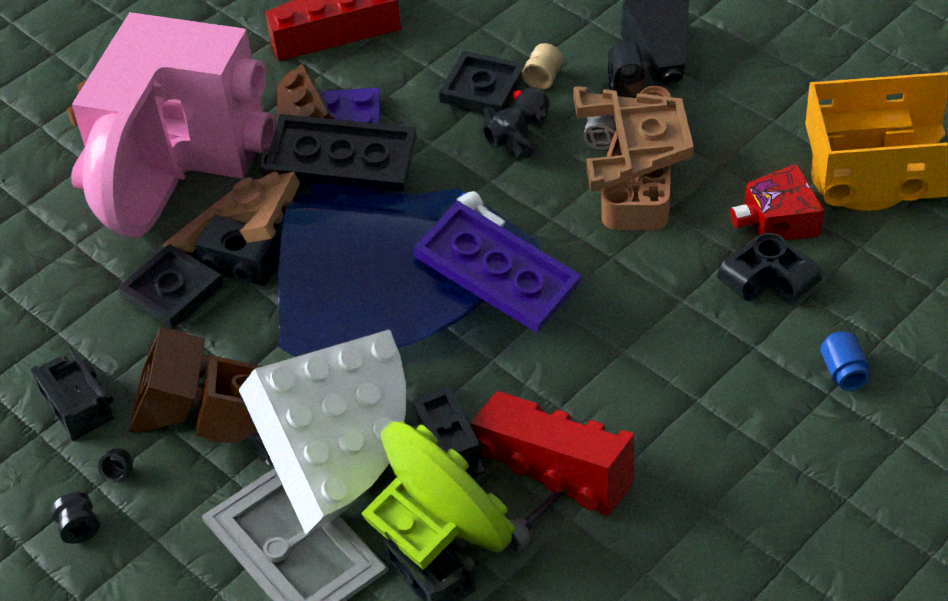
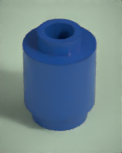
[820,332,870,391]

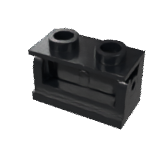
[30,347,114,441]
[413,386,485,478]
[383,537,476,601]

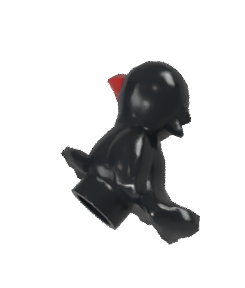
[482,87,550,161]

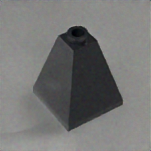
[620,0,689,85]

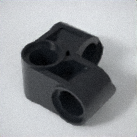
[608,40,646,98]
[717,233,822,303]

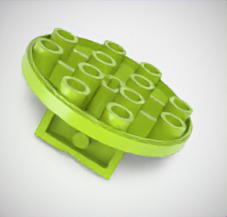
[361,421,515,570]

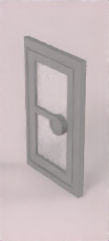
[202,468,389,601]

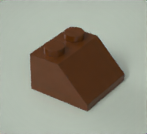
[129,326,209,433]
[196,355,263,444]

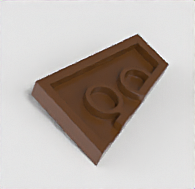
[277,64,335,123]

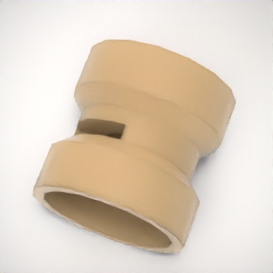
[522,43,564,90]

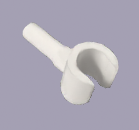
[457,191,506,227]

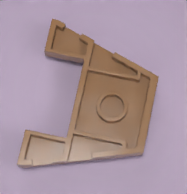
[573,86,694,192]
[163,172,300,253]

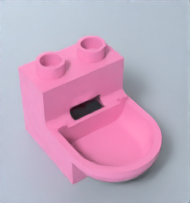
[71,12,276,238]

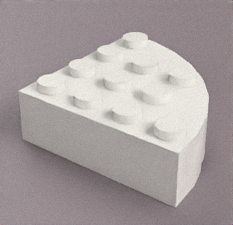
[239,329,406,534]

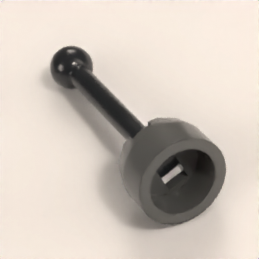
[506,489,567,554]

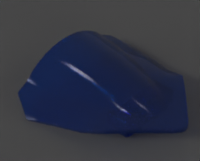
[279,189,541,357]

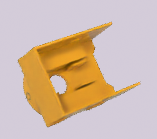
[805,72,948,211]

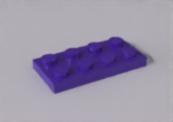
[309,88,381,195]
[413,201,582,333]

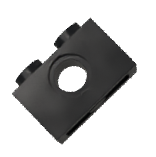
[195,215,284,286]

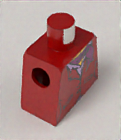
[730,164,824,240]

